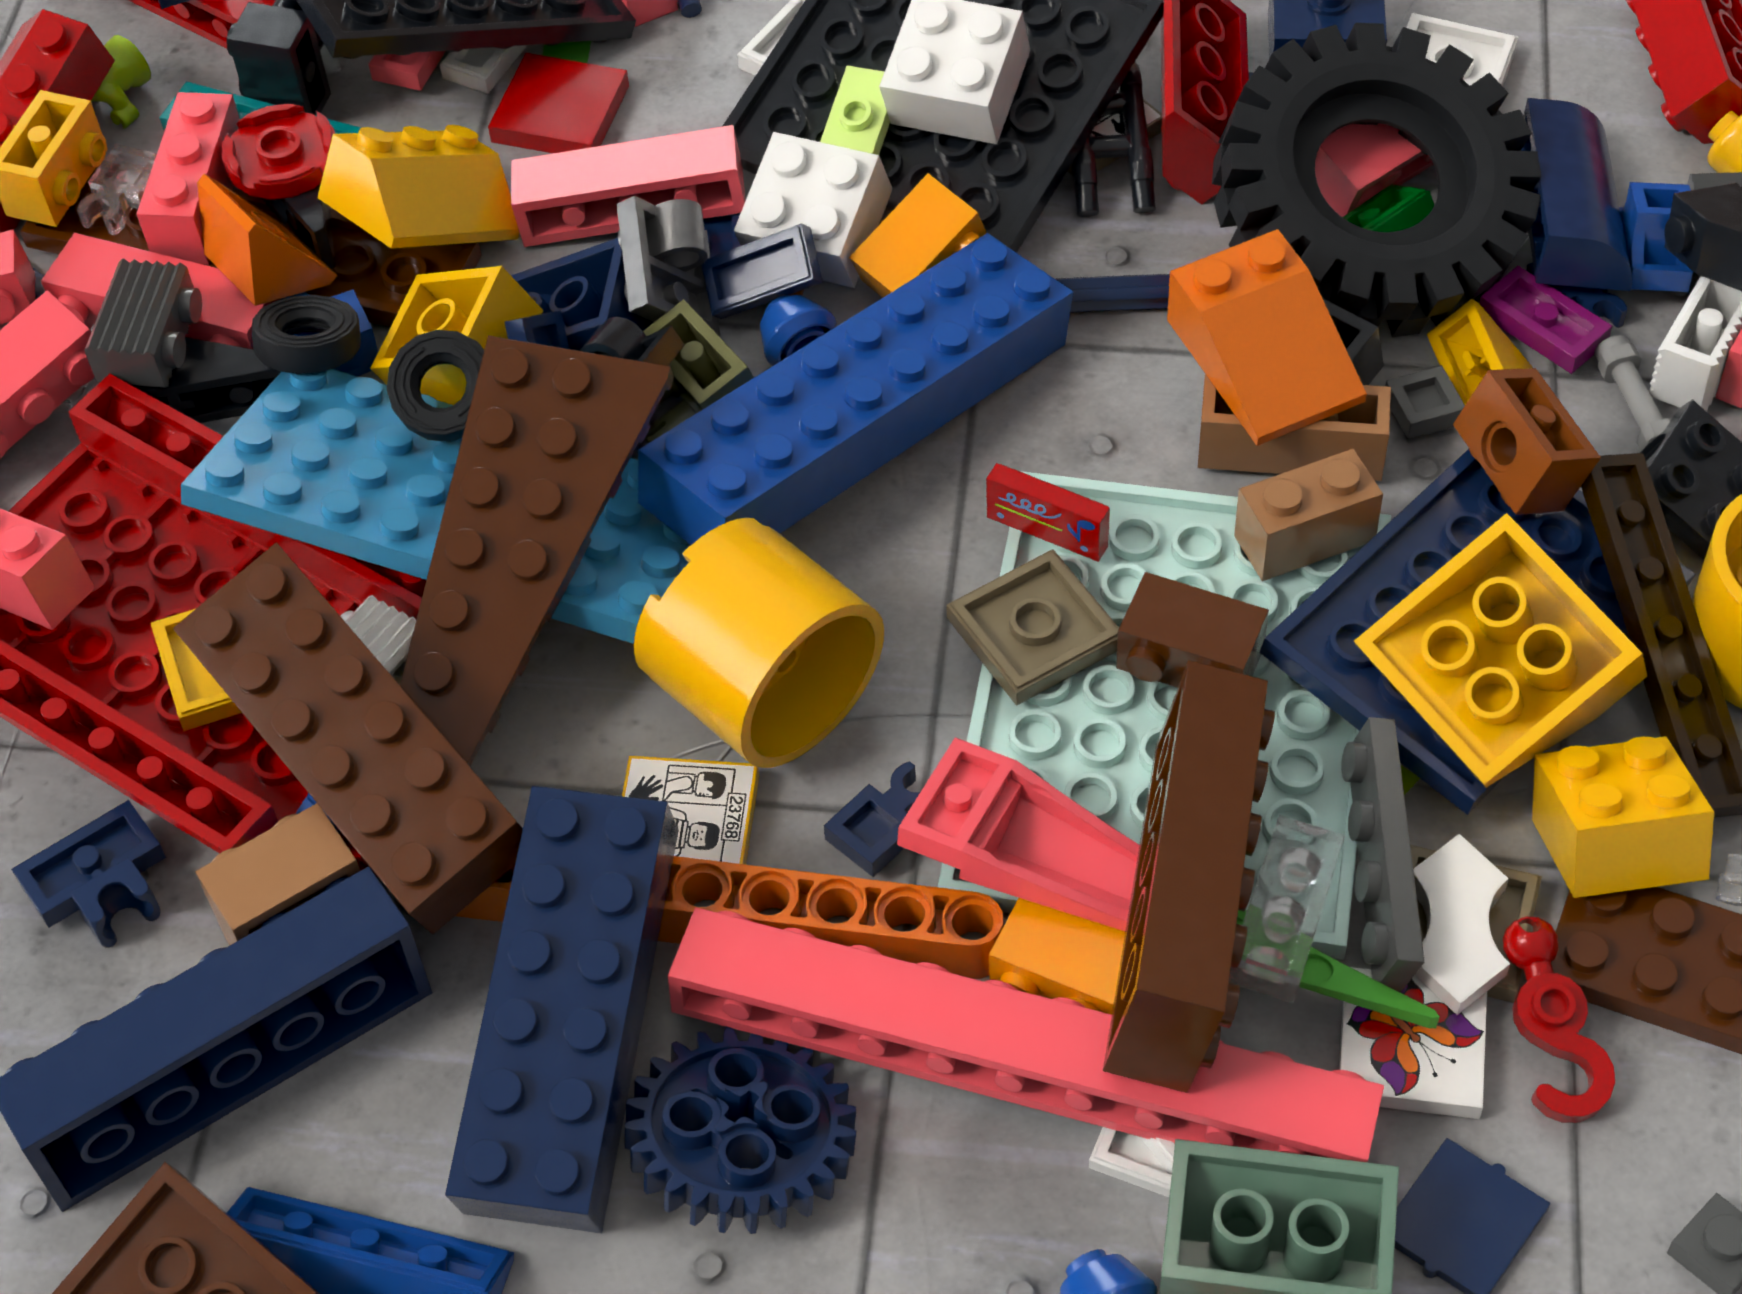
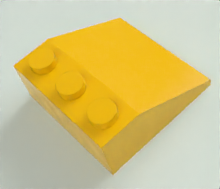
[1354,513,1647,788]

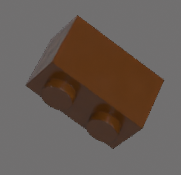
[1116,572,1269,688]

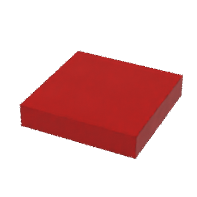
[488,53,629,153]

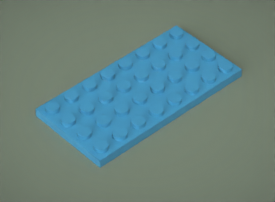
[181,369,690,644]

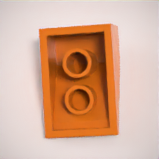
[1167,229,1367,446]

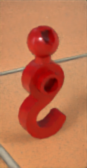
[1503,916,1615,1123]

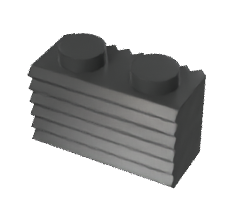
[84,259,202,388]

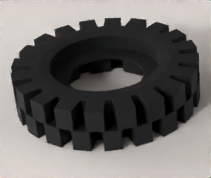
[1212,23,1541,338]

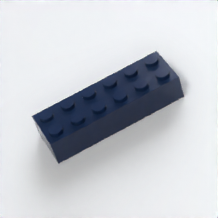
[445,786,679,1234]
[0,866,433,1212]

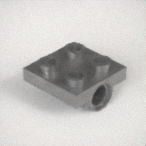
[616,196,720,336]

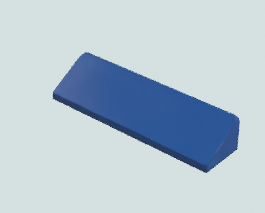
[227,1187,514,1294]

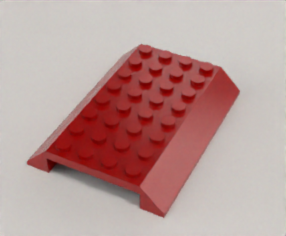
[0,373,426,854]

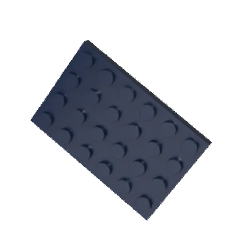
[1259,449,1696,815]

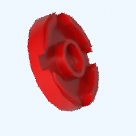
[222,104,335,200]

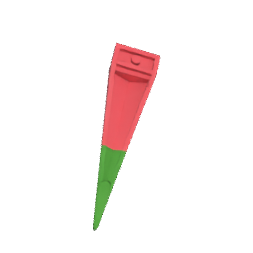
[897,737,1440,1028]

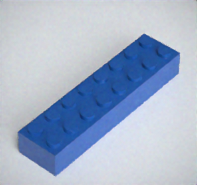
[638,233,1073,545]

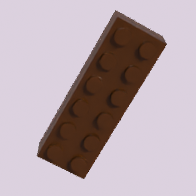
[173,542,523,935]
[1103,660,1275,1093]

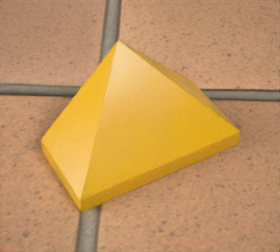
[1426,299,1533,405]

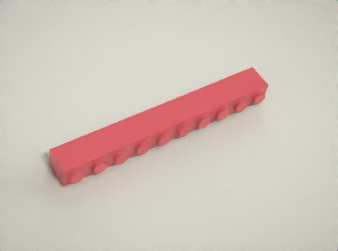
[668,907,1384,1162]

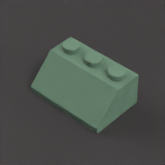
[1159,1139,1399,1294]

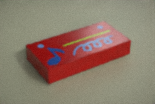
[986,463,1110,562]

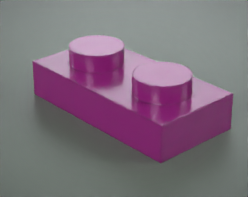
[1479,265,1613,374]

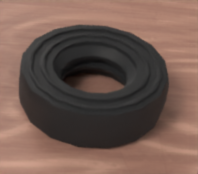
[252,295,361,374]
[387,330,484,442]

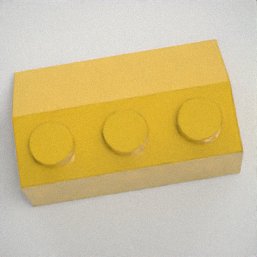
[317,125,520,249]

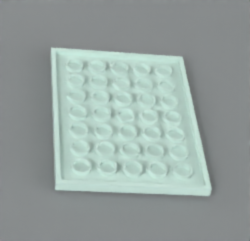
[938,471,1391,960]

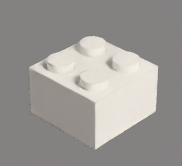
[879,0,1031,144]
[734,132,893,288]

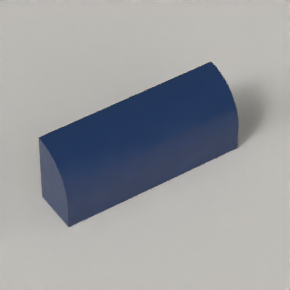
[1521,98,1632,291]

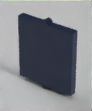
[1395,1138,1551,1294]

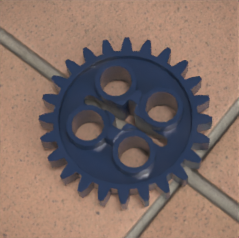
[624,1027,857,1234]

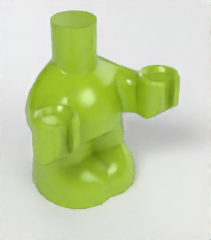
[91,35,151,129]

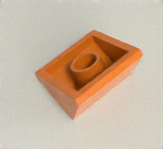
[197,173,337,306]

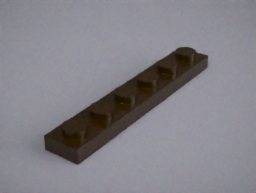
[1581,453,1742,818]

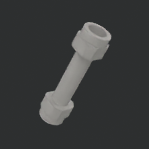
[1594,335,1671,451]

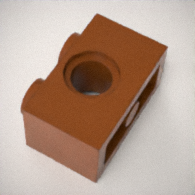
[1453,368,1601,515]

